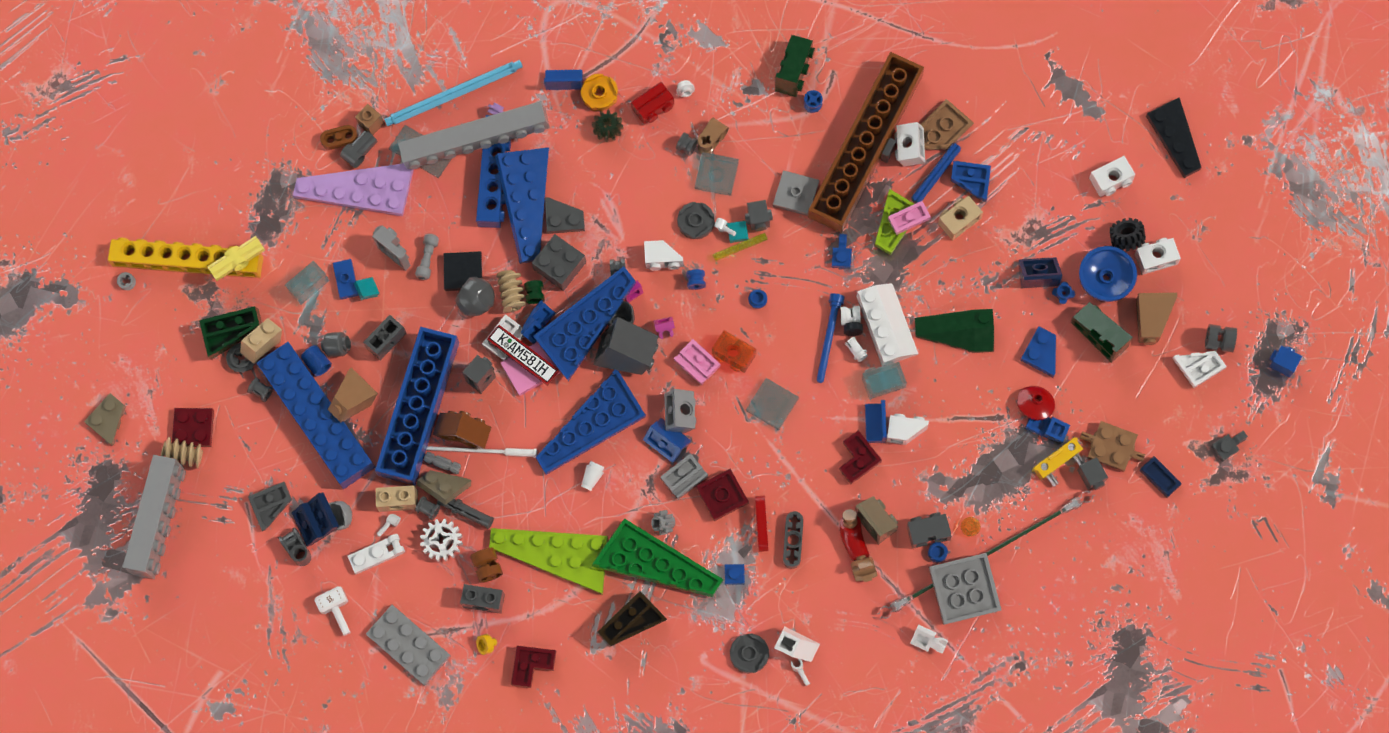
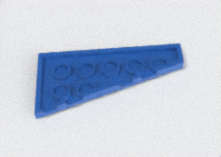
[495,147,549,264]
[533,266,636,382]
[536,370,646,475]

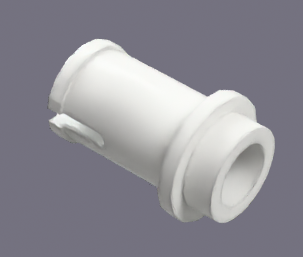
[845,337,868,362]

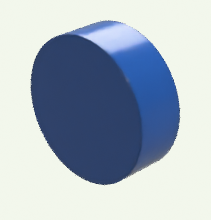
[928,542,948,563]

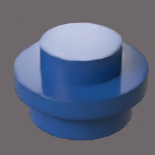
[748,290,767,309]

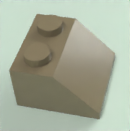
[855,496,898,545]

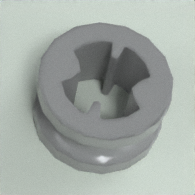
[117,272,136,291]

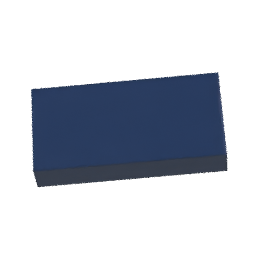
[1139,456,1182,498]

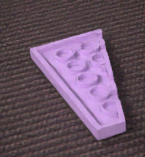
[293,163,414,216]

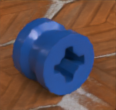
[804,90,823,113]
[686,269,706,290]

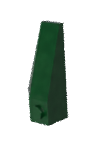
[915,309,994,353]

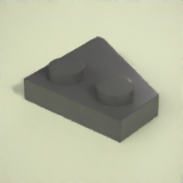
[545,197,585,234]
[248,482,292,531]

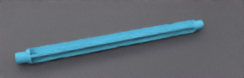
[384,60,523,126]

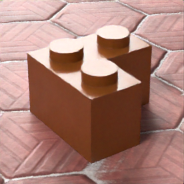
[433,411,492,449]

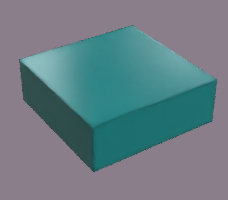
[727,221,749,243]
[354,277,380,300]

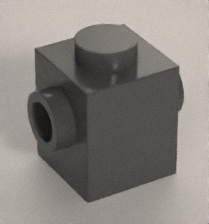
[745,200,773,231]

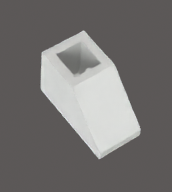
[644,240,684,271]
[886,414,929,445]
[774,626,820,662]

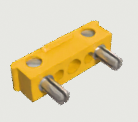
[1031,437,1085,487]

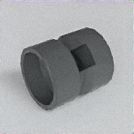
[1205,324,1237,353]

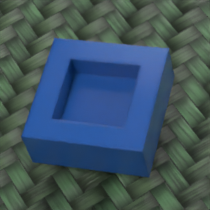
[725,564,745,585]

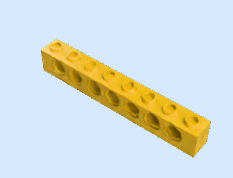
[108,237,263,278]

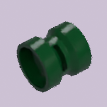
[524,280,545,304]

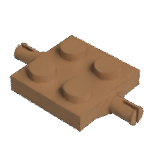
[1080,421,1145,472]

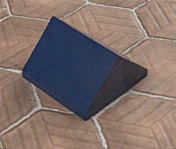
[1019,257,1062,288]

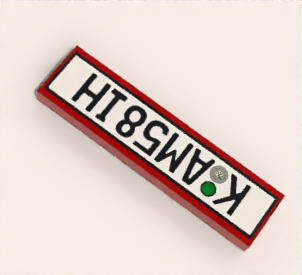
[487,325,559,386]

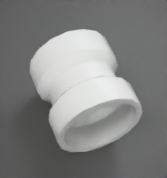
[840,306,861,326]

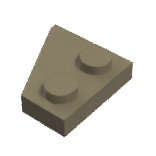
[84,393,126,446]
[417,470,471,505]

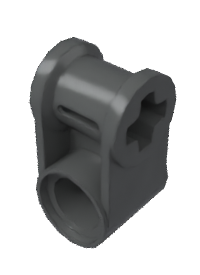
[278,527,311,566]

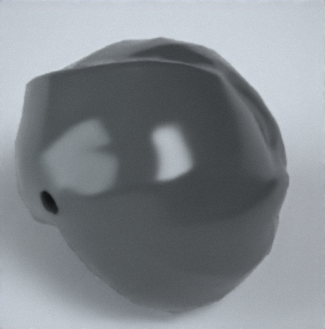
[455,277,495,317]

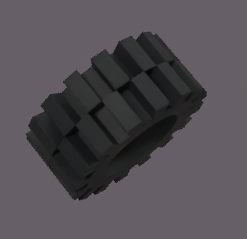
[1109,218,1146,251]

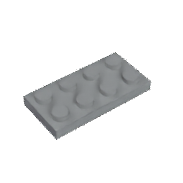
[366,605,451,686]

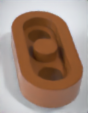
[320,125,358,150]

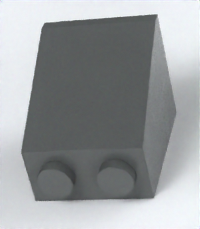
[593,317,658,375]

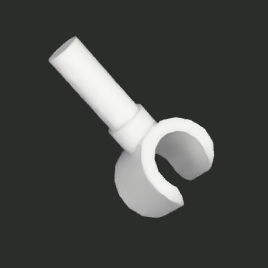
[714,218,736,236]
[376,514,401,537]
[791,659,810,686]

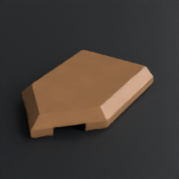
[921,99,974,150]

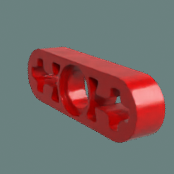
[755,495,769,552]

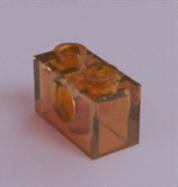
[712,330,757,373]

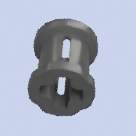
[247,378,273,402]
[415,496,441,520]

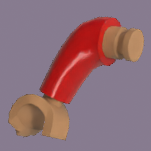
[839,509,877,582]

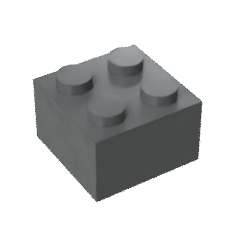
[532,234,586,291]

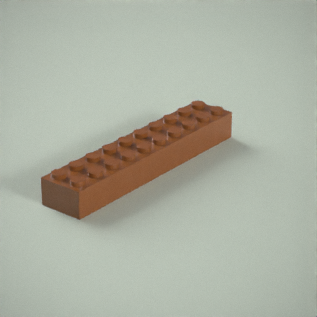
[808,52,924,233]

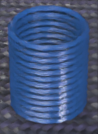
[301,345,332,376]

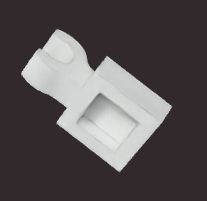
[910,624,948,653]

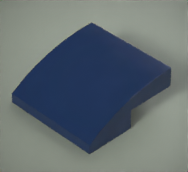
[291,492,339,547]

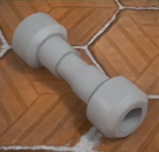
[415,234,439,280]

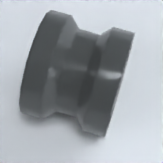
[676,132,698,156]
[610,258,626,276]

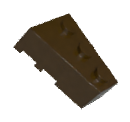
[596,591,667,647]

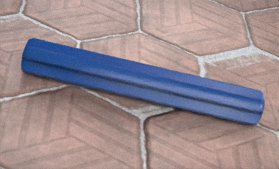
[911,143,961,204]

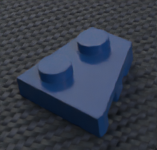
[951,161,991,202]
[1021,326,1056,377]

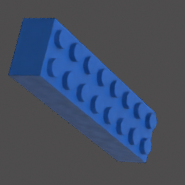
[375,327,460,486]
[257,342,376,489]

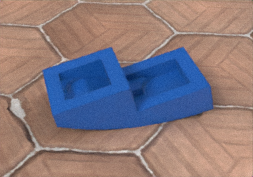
[521,300,556,344]
[1024,417,1070,443]

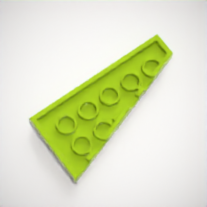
[489,528,608,595]

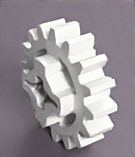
[420,519,463,562]

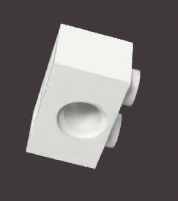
[894,122,925,167]
[1089,156,1136,197]
[1134,238,1181,275]

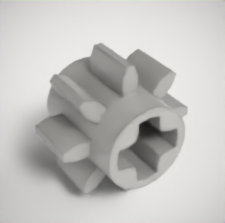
[651,510,675,535]

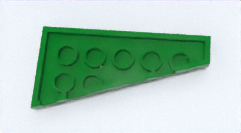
[592,518,723,597]

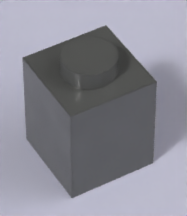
[1077,457,1108,490]

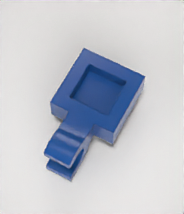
[832,234,852,269]

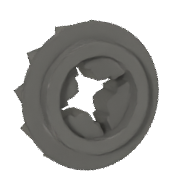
[226,343,256,373]

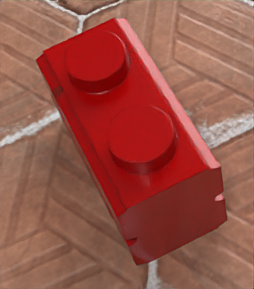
[631,82,674,124]

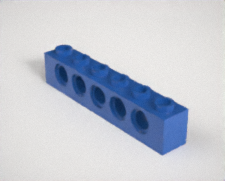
[476,115,511,228]

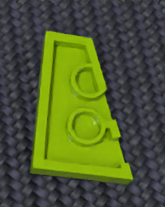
[875,189,914,255]

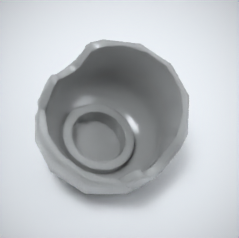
[329,501,352,531]

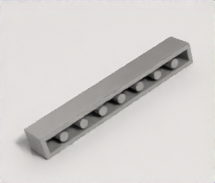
[398,101,550,170]

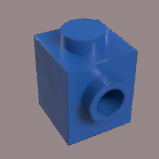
[1269,346,1303,378]

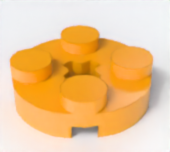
[581,73,618,111]

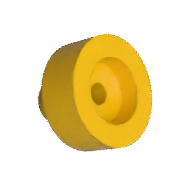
[476,634,497,655]

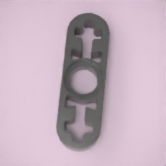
[783,511,803,569]

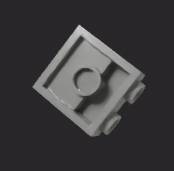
[372,225,411,271]

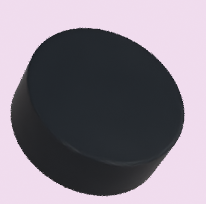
[844,322,863,336]

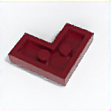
[839,430,882,484]
[511,646,557,688]

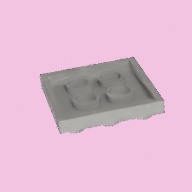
[929,553,1001,625]

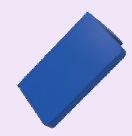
[544,70,583,90]
[865,400,887,443]
[643,418,691,463]

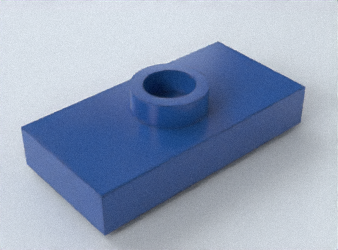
[333,259,359,300]

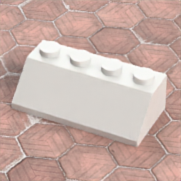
[856,283,918,367]

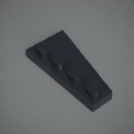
[1146,97,1202,178]

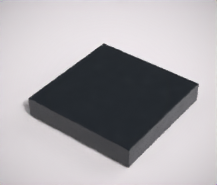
[444,251,482,291]

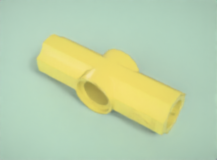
[208,236,265,281]

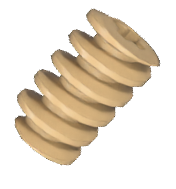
[497,270,526,313]
[161,437,203,469]

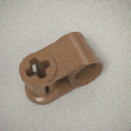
[698,118,729,155]

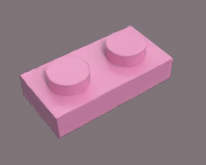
[888,201,931,235]

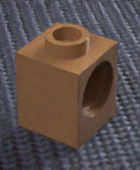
[355,104,384,135]

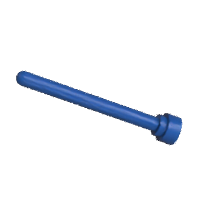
[817,293,845,383]

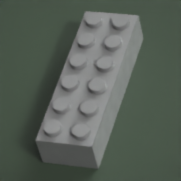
[123,455,186,579]

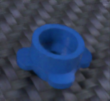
[1052,282,1075,304]

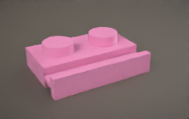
[674,339,721,385]

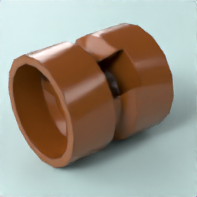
[470,547,503,583]

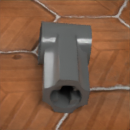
[340,130,378,168]

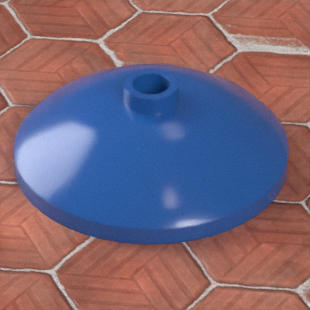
[1079,246,1137,302]

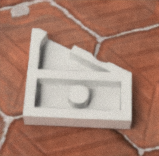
[1172,351,1227,388]

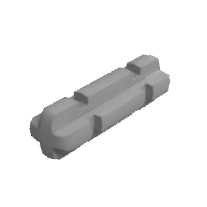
[424,452,461,474]

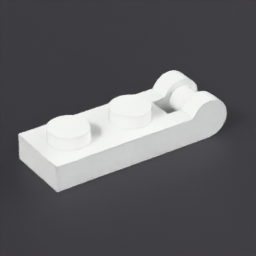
[348,534,405,574]

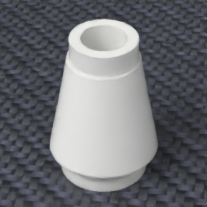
[581,461,605,491]

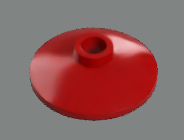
[1017,386,1055,420]

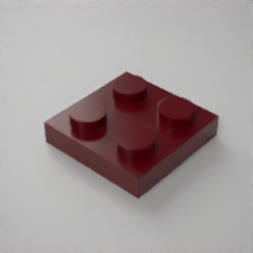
[172,408,214,447]
[696,468,749,521]

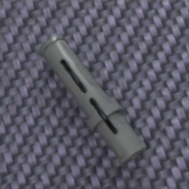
[437,499,494,529]

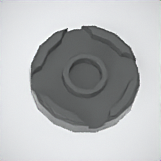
[677,202,715,239]
[730,634,769,674]

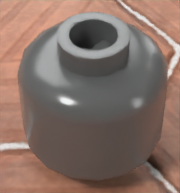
[321,332,351,357]

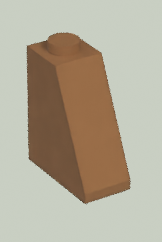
[1136,293,1177,345]
[328,368,378,422]

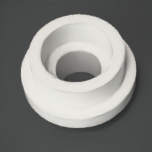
[676,80,695,97]

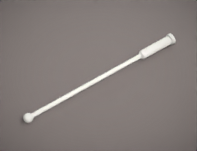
[426,446,537,458]

